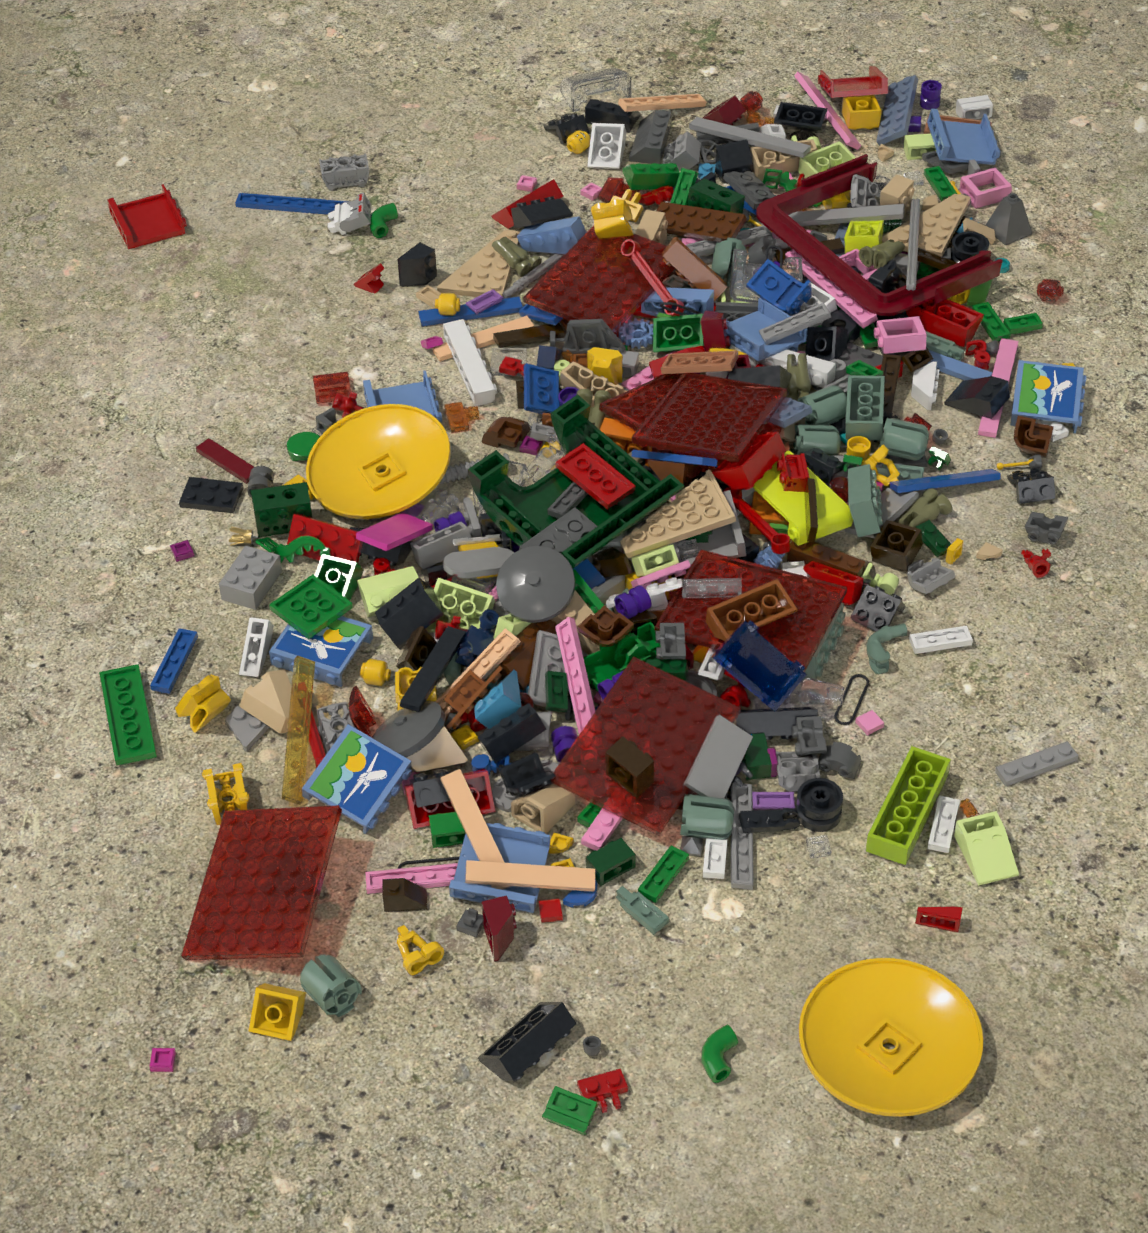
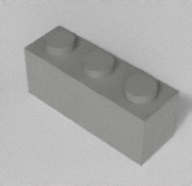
[410,522,471,569]

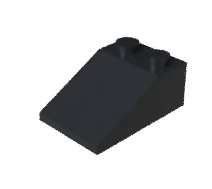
[944,376,1010,419]

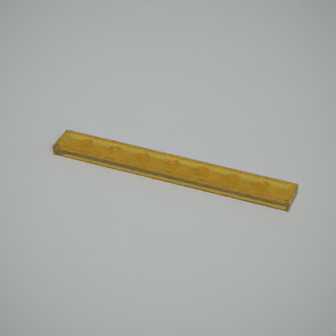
[281,656,315,805]

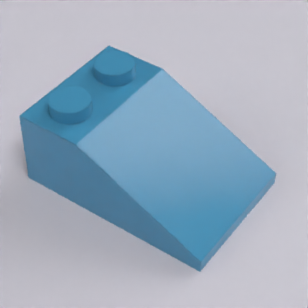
[474,670,521,729]

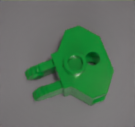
[614,633,659,667]

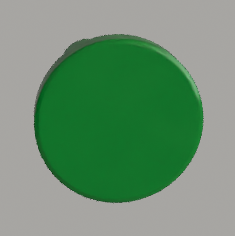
[287,432,320,461]

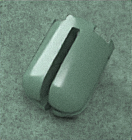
[711,238,747,287]
[798,385,847,425]
[879,418,929,461]
[791,424,841,456]
[680,794,735,840]
[300,954,362,1017]

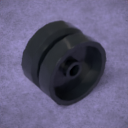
[951,231,989,263]
[796,778,843,832]

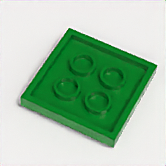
[269,574,353,639]

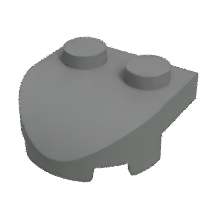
[907,558,955,594]

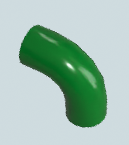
[369,203,398,238]
[701,1024,738,1083]

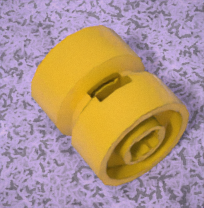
[846,436,871,465]

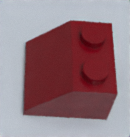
[703,95,746,126]
[700,311,731,352]
[481,895,517,962]

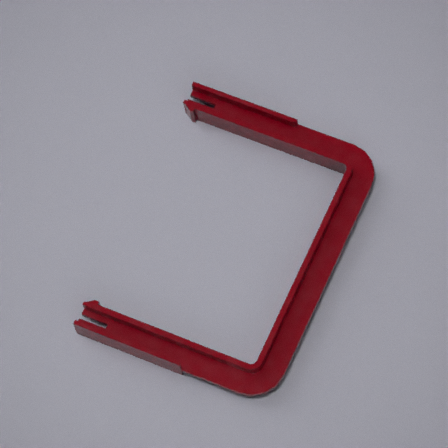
[756,154,1003,316]

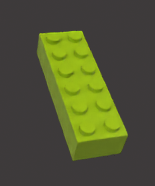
[866,746,951,865]

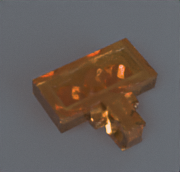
[744,110,775,126]
[444,402,479,433]

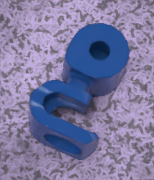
[471,754,510,775]

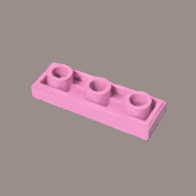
[631,560,691,589]

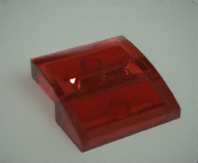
[598,177,640,203]
[313,372,351,404]
[349,685,377,738]

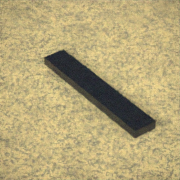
[400,626,466,712]

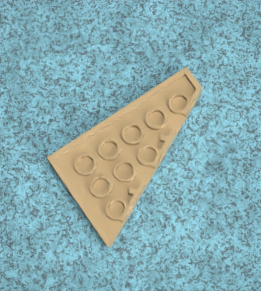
[882,194,971,257]
[437,230,521,297]
[620,469,736,558]

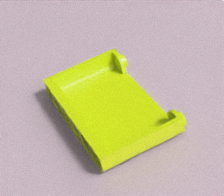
[753,451,853,546]

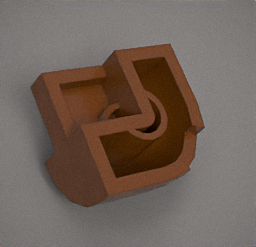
[1014,416,1054,458]
[482,417,530,448]
[577,605,634,647]

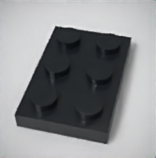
[179,477,243,514]

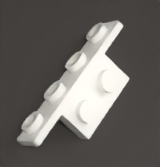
[606,578,683,611]

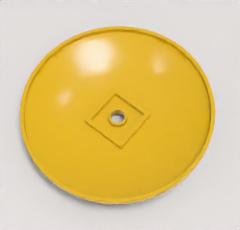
[306,404,451,519]
[799,958,983,1117]

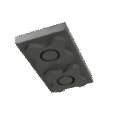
[723,171,776,209]
[519,508,597,553]

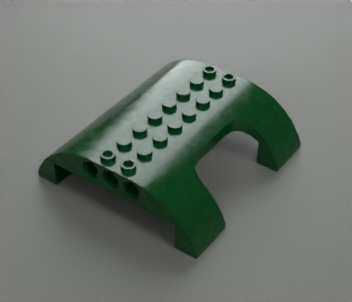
[468,395,684,569]

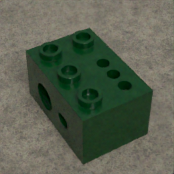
[687,179,745,214]
[251,482,312,538]

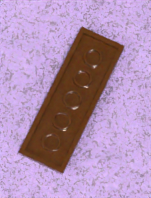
[656,202,747,242]

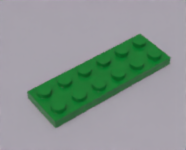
[99,664,157,766]

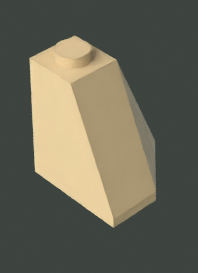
[240,670,303,734]
[406,726,468,772]
[511,781,575,834]

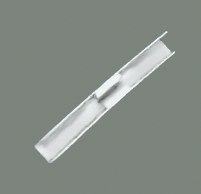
[453,534,501,546]

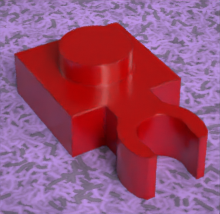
[499,356,525,376]

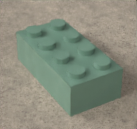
[846,375,884,440]
[848,464,883,537]
[791,597,846,684]

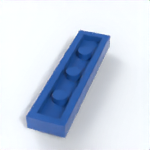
[150,628,198,694]

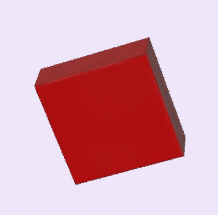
[539,899,563,923]

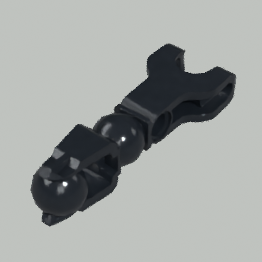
[822,260,902,343]

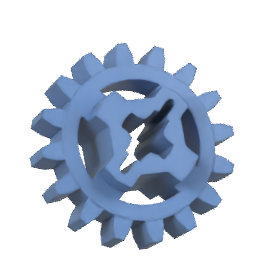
[619,318,653,349]
[749,546,785,578]

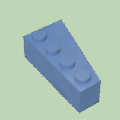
[517,216,593,256]
[641,287,714,316]

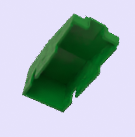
[583,622,672,691]

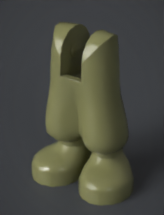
[492,237,542,277]
[859,239,905,269]
[785,353,811,401]
[576,389,611,430]
[898,488,953,528]

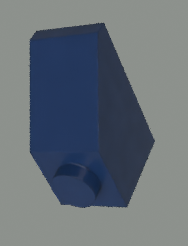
[537,345,562,370]

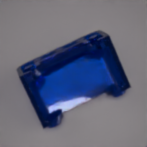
[711,620,807,712]

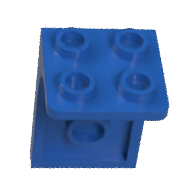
[746,259,812,316]

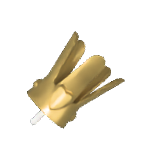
[229,526,258,546]

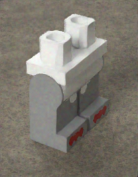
[328,192,371,235]

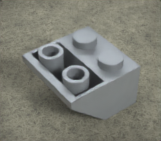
[663,131,701,171]

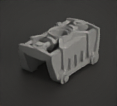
[319,154,369,191]
[317,702,357,754]

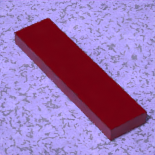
[196,438,254,484]

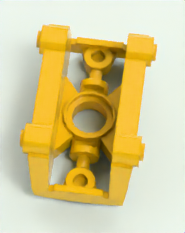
[202,763,250,825]

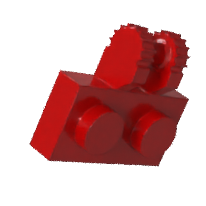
[639,186,674,206]
[577,1068,628,1113]

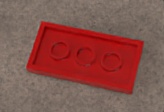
[555,443,636,510]
[287,514,363,563]

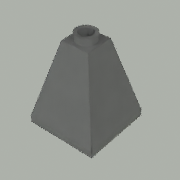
[985,193,1032,245]

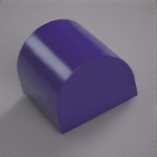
[908,116,921,132]

